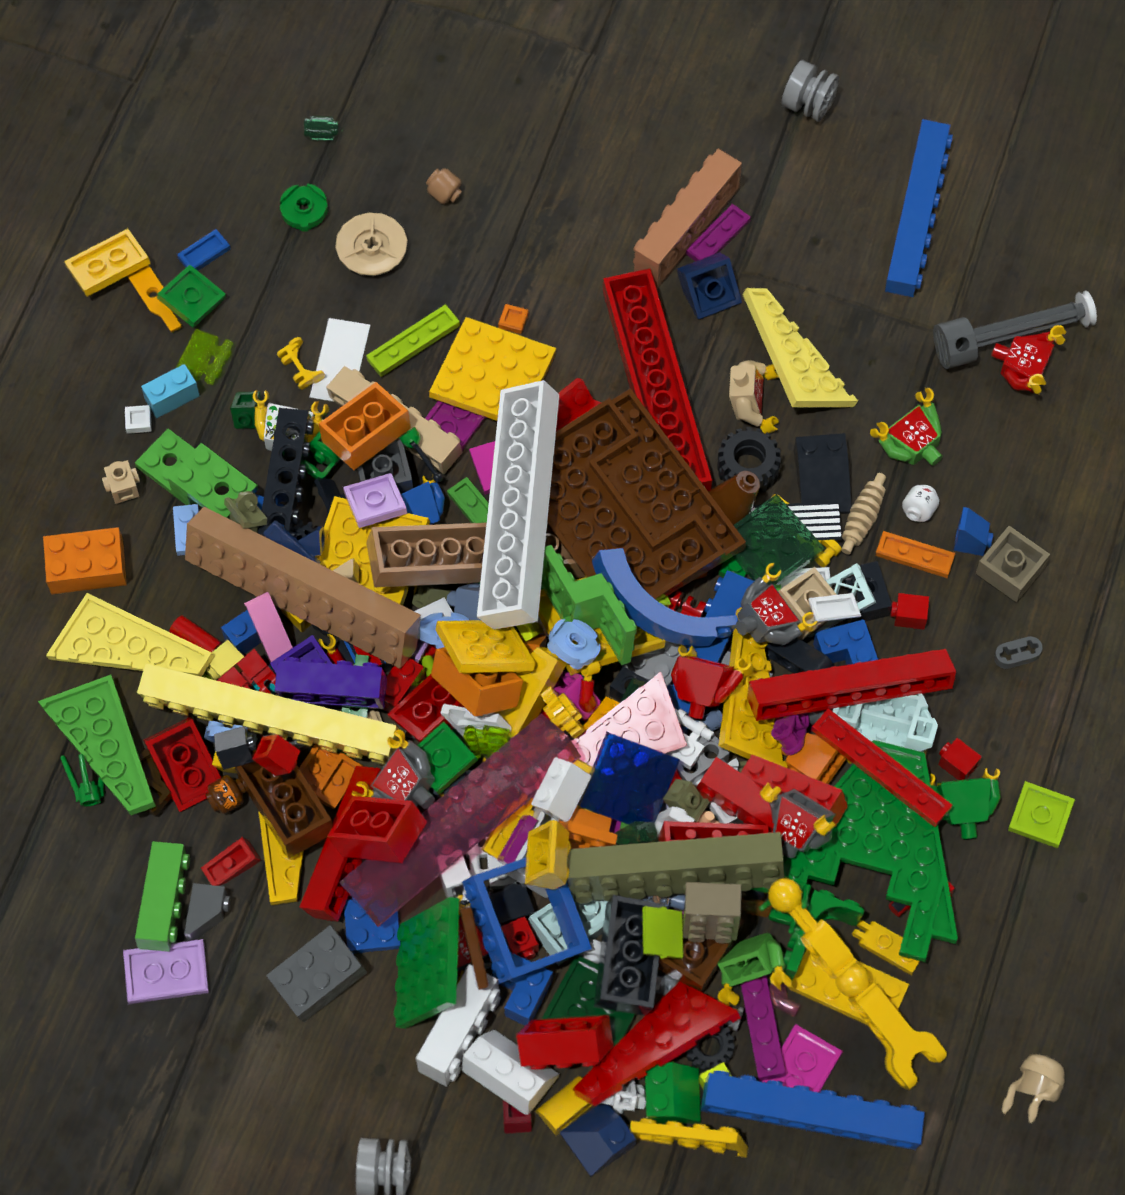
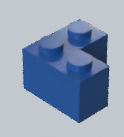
[813,620,878,665]
[492,952,553,1026]

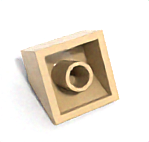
[778,567,837,641]

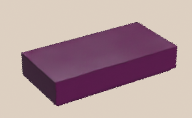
[497,815,538,865]

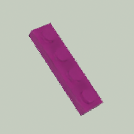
[741,975,786,1081]

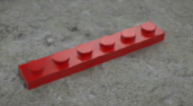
[811,708,952,827]

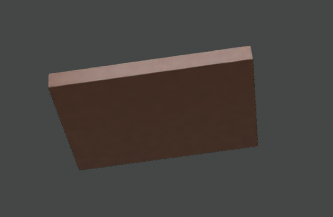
[547,388,746,601]

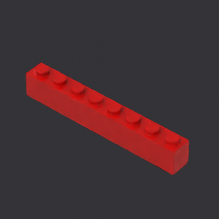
[747,649,956,721]

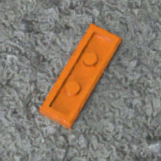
[875,531,955,578]

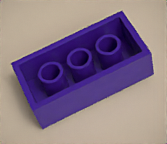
[275,657,387,709]

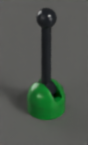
[399,427,443,482]

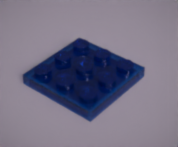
[578,731,680,832]

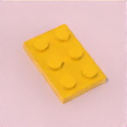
[64,229,151,296]

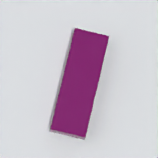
[686,204,751,261]

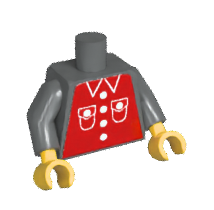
[736,563,818,645]
[352,730,435,809]
[760,783,835,858]

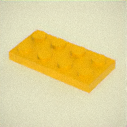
[789,950,909,1025]

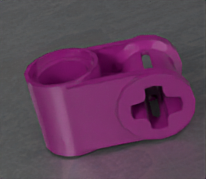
[771,713,809,755]

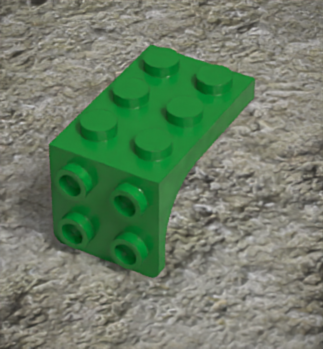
[783,890,864,980]

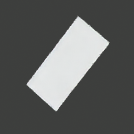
[310,318,370,401]

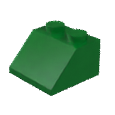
[645,1062,700,1124]

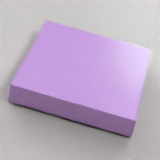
[343,473,407,528]

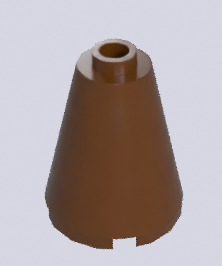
[708,471,760,531]

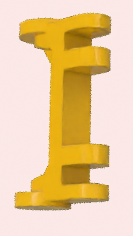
[277,337,325,390]

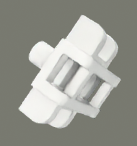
[601,1078,646,1114]

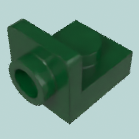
[230,391,262,429]

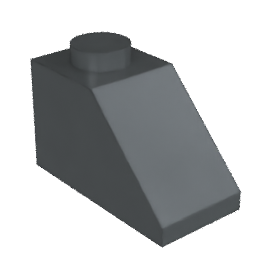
[184,883,231,941]

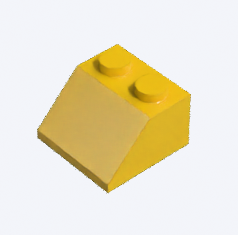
[525,820,571,890]

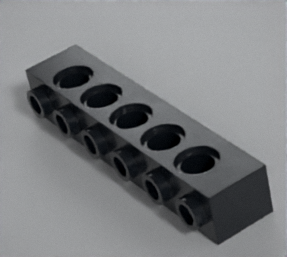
[258,407,314,538]

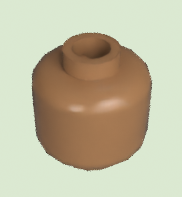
[426,169,462,204]

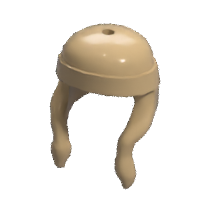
[1002,1054,1064,1123]

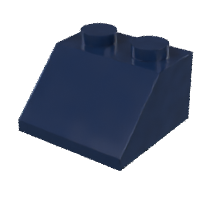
[676,252,742,319]

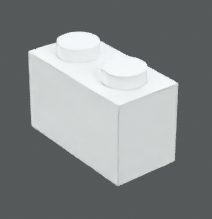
[531,757,591,822]

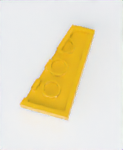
[259,812,304,905]
[630,1118,748,1158]

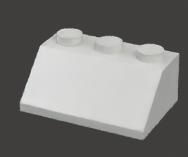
[462,1030,559,1115]

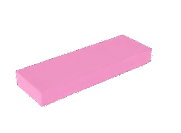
[244,592,293,663]

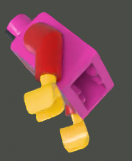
[554,661,600,723]

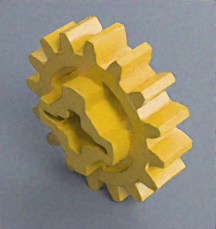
[540,686,585,739]

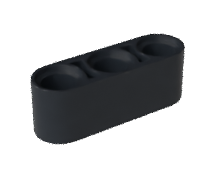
[765,638,834,674]

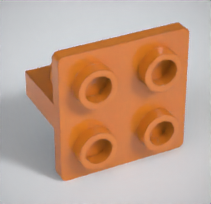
[558,807,617,849]

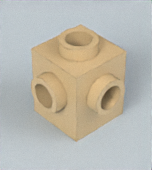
[102,460,140,504]

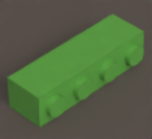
[135,841,190,952]

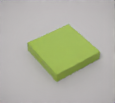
[1008,781,1075,848]

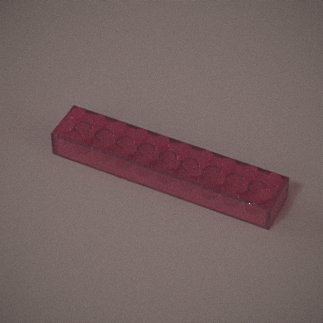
[339,714,581,927]

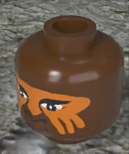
[205,775,246,814]

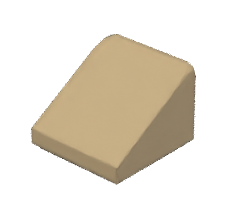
[333,559,359,584]

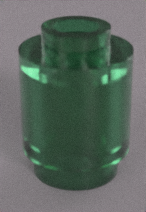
[304,116,338,140]

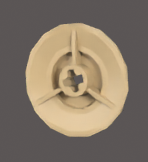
[336,213,407,276]

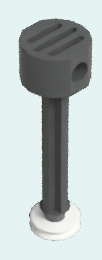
[933,290,1097,369]

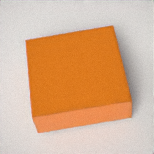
[498,304,529,334]

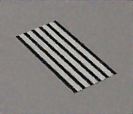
[751,501,841,543]

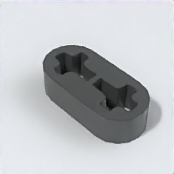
[994,636,1043,669]

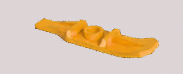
[127,265,182,333]

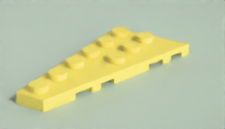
[743,288,858,407]
[46,593,214,677]

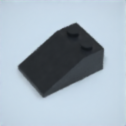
[794,433,852,514]

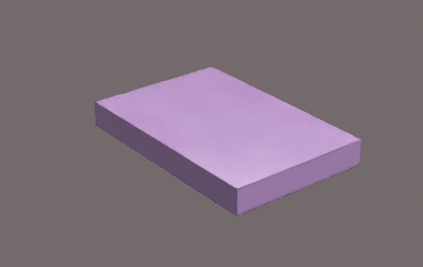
[123,939,209,1004]

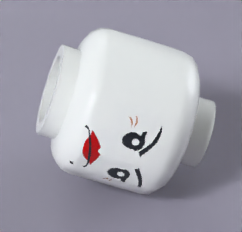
[902,485,939,522]

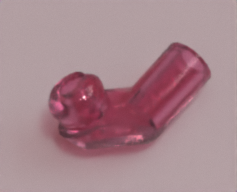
[769,982,800,1017]

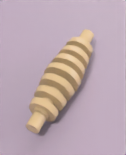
[841,473,886,554]

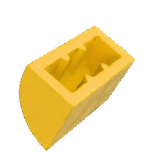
[536,1076,593,1136]

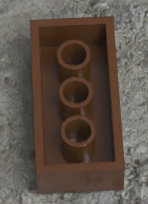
[235,754,333,859]

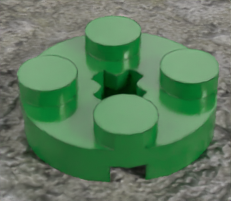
[280,184,328,232]

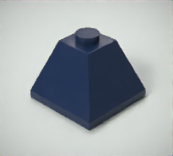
[560,1103,636,1177]

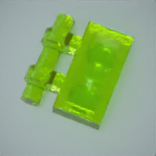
[176,329,234,385]
[463,725,516,763]

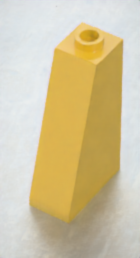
[493,647,567,741]

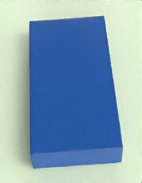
[177,229,231,271]

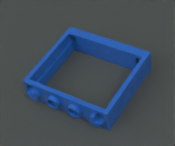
[462,858,592,983]

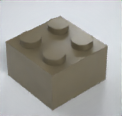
[976,526,1050,603]

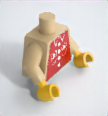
[729,360,779,434]

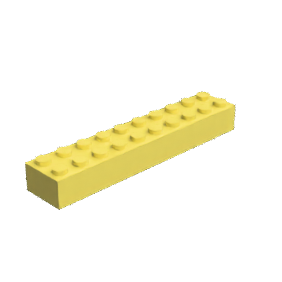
[137,663,400,765]

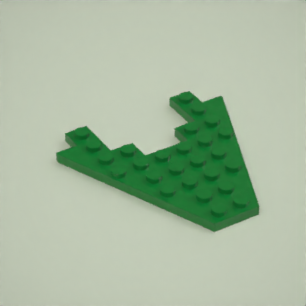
[752,740,958,962]

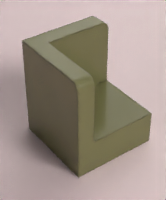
[412,584,453,609]

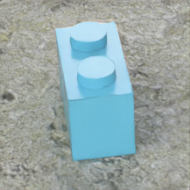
[141,364,200,418]

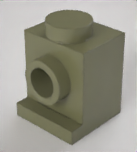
[663,779,710,822]

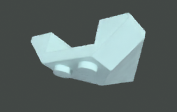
[833,694,938,751]

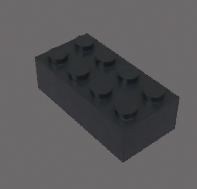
[594,895,665,1016]

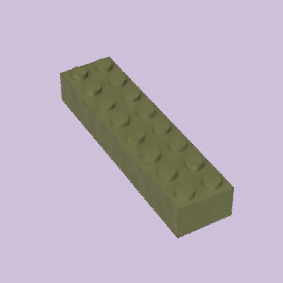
[567,832,784,904]

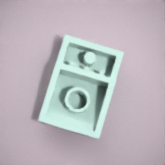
[528,900,608,966]

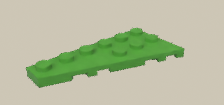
[38,675,156,816]

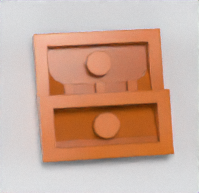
[299,744,362,809]

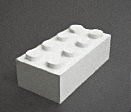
[416,965,501,1087]

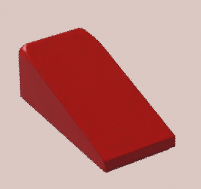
[201,837,261,886]

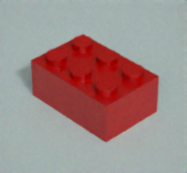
[327,796,427,863]
[516,1015,613,1070]

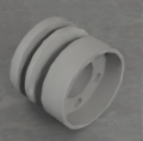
[782,60,839,122]
[356,1138,411,1195]

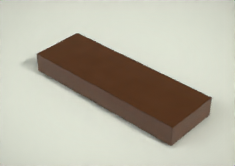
[459,906,489,990]

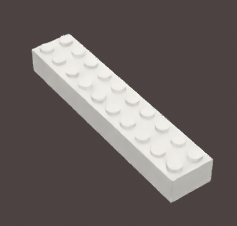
[477,380,559,630]

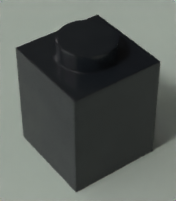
[214,726,256,770]

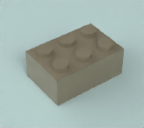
[683,882,741,943]

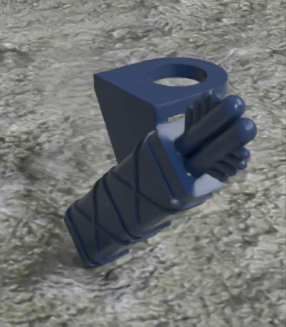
[263,521,325,564]

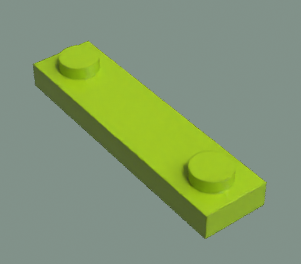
[366,304,460,377]

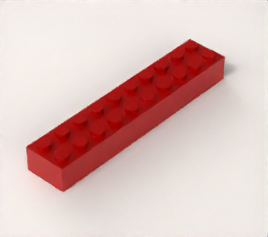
[603,268,712,491]

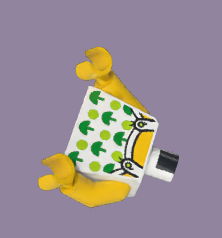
[253,390,329,460]

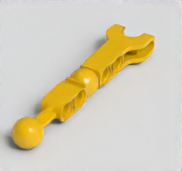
[768,878,947,1090]

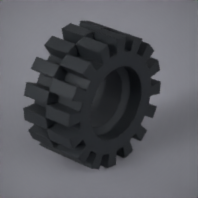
[685,1025,734,1072]

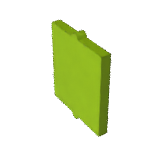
[643,906,683,959]

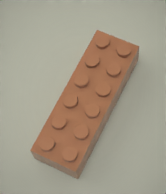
[633,149,742,289]

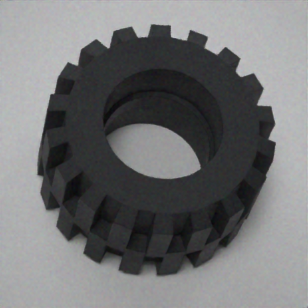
[717,427,781,493]

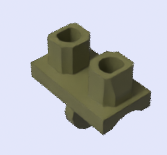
[224,491,267,533]

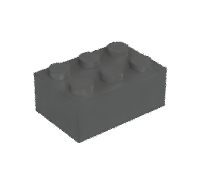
[266,925,367,1022]

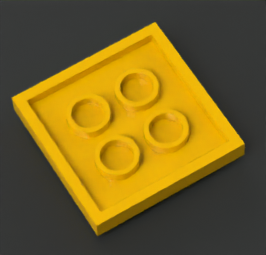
[435,620,535,674]

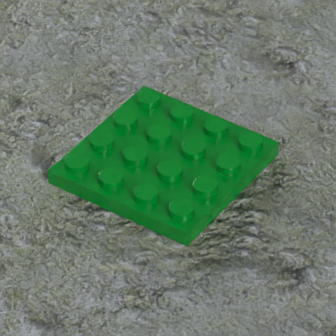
[394,897,459,1029]

